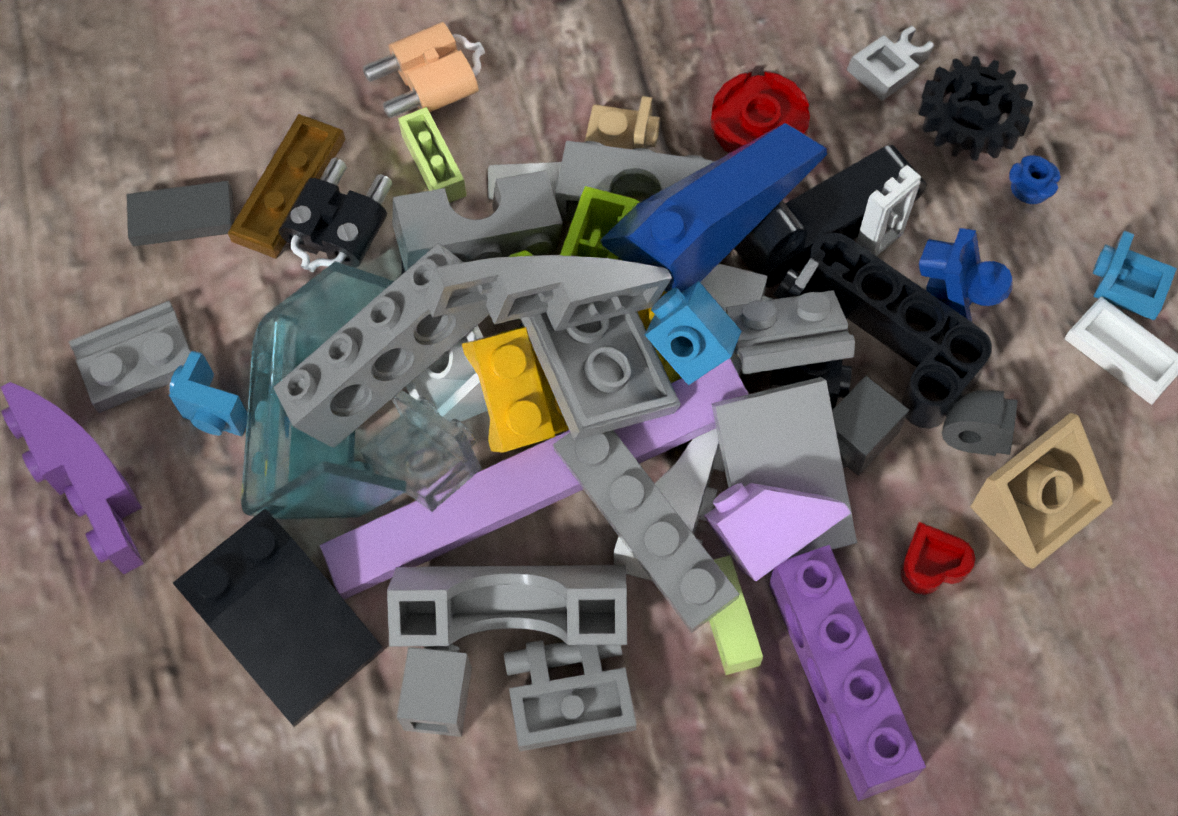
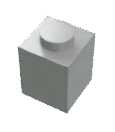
[397,644,472,737]

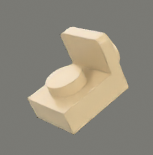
[585,96,660,150]

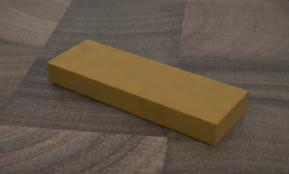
[228,114,346,259]

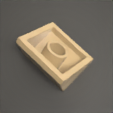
[970,413,1113,569]

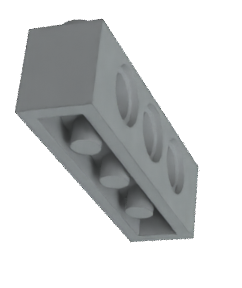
[273,243,490,448]

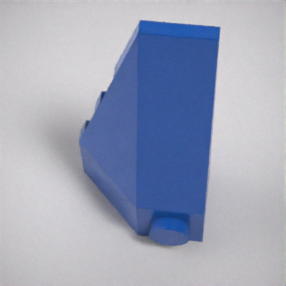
[601,123,827,293]

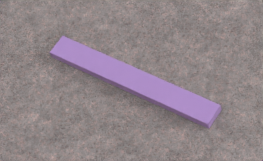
[320,358,748,600]

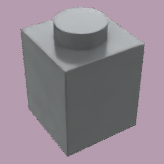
[832,376,909,476]

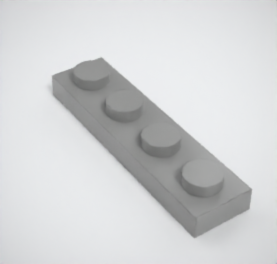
[553,430,740,633]

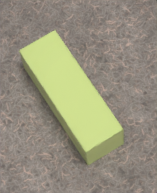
[398,107,467,203]
[709,555,763,675]

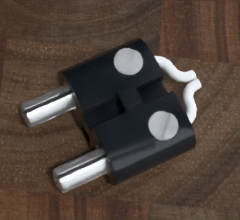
[279,158,392,272]

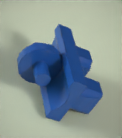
[919,228,1013,322]

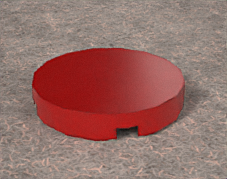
[710,72,810,153]

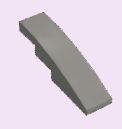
[424,255,672,331]

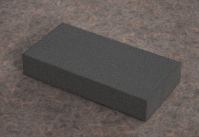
[127,181,234,247]

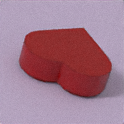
[900,522,976,595]

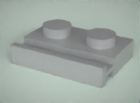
[726,290,855,374]
[69,301,191,413]

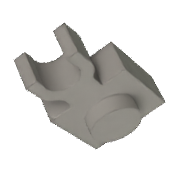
[846,25,935,101]

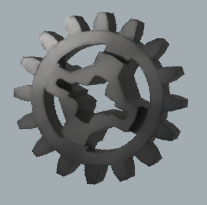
[918,56,1033,161]

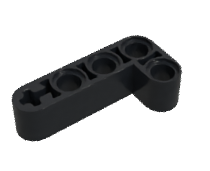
[734,145,927,288]
[808,233,992,429]

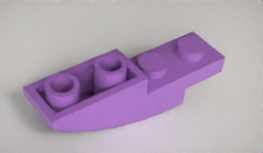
[0,382,144,575]

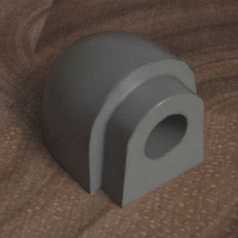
[942,390,1018,456]

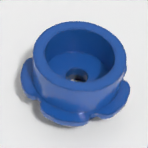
[1009,155,1061,204]

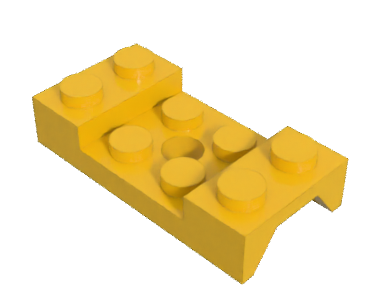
[461,290,682,453]

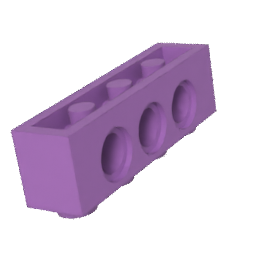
[769,545,926,801]

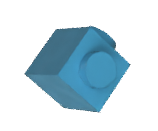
[645,281,741,385]

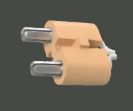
[363,22,485,118]

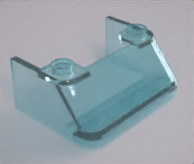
[241,261,406,520]

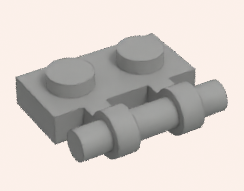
[504,640,637,751]

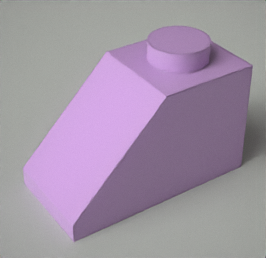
[704,483,851,581]

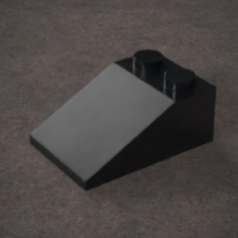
[173,508,384,727]

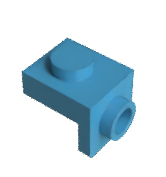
[1092,231,1177,320]
[169,351,250,437]

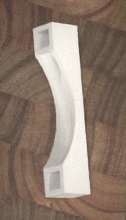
[614,264,773,581]

